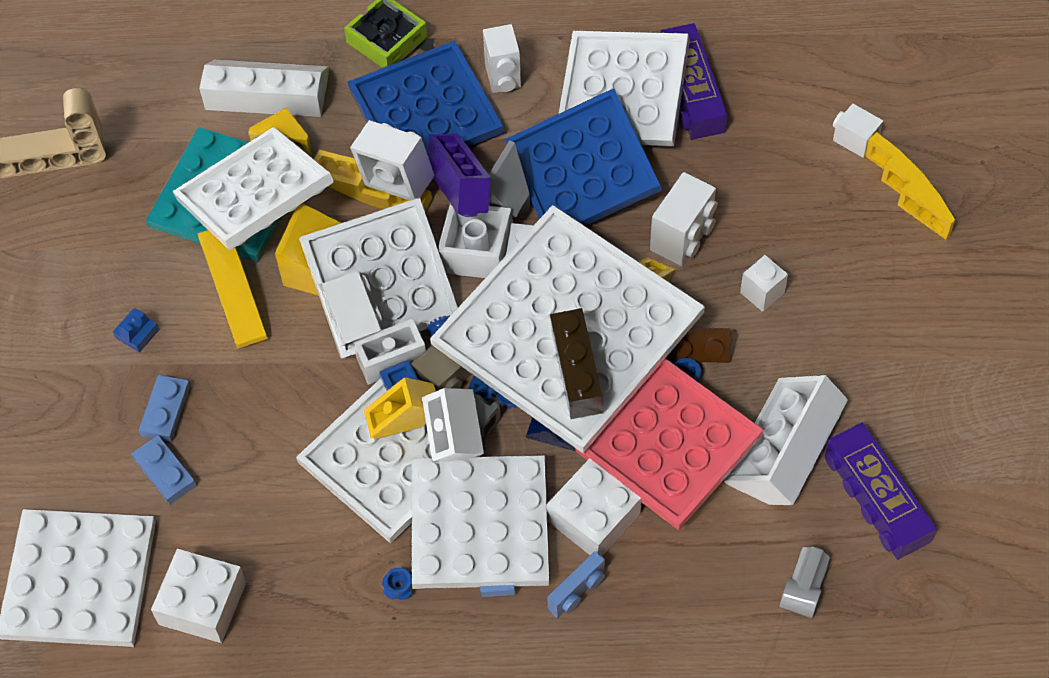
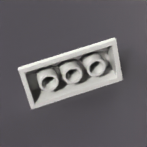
[199,60,329,117]
[723,375,848,505]

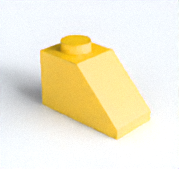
[364,377,436,439]

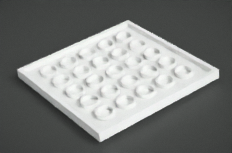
[430,205,705,453]

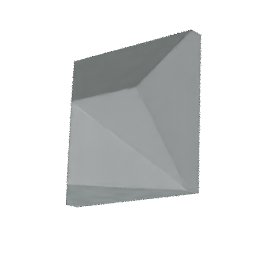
[489,140,530,218]

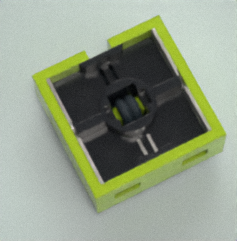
[344,0,428,68]

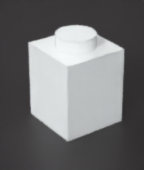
[833,103,883,158]
[740,255,788,312]

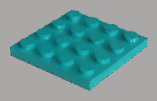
[146,127,282,262]

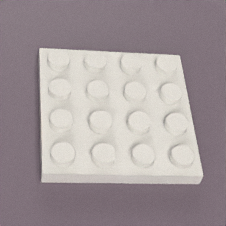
[559,31,690,146]
[173,127,334,250]
[299,197,458,358]
[296,378,481,544]
[412,456,549,589]
[0,509,156,647]

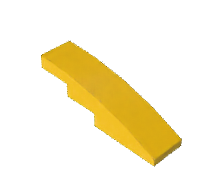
[865,132,955,240]
[314,150,433,211]
[197,230,267,349]

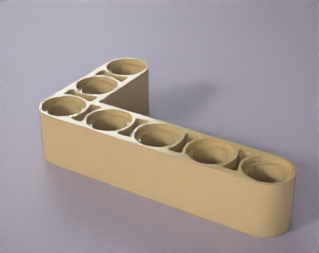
[0,88,106,179]

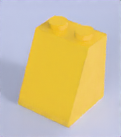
[275,203,341,296]

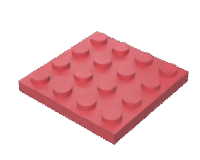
[575,359,763,531]

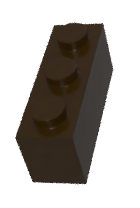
[550,308,603,419]

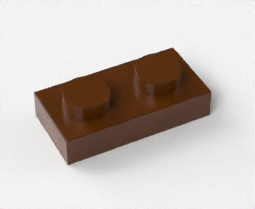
[666,328,731,363]

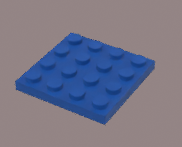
[348,41,504,155]
[505,88,662,226]

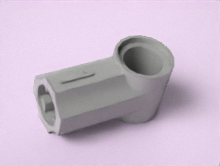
[779,546,830,619]

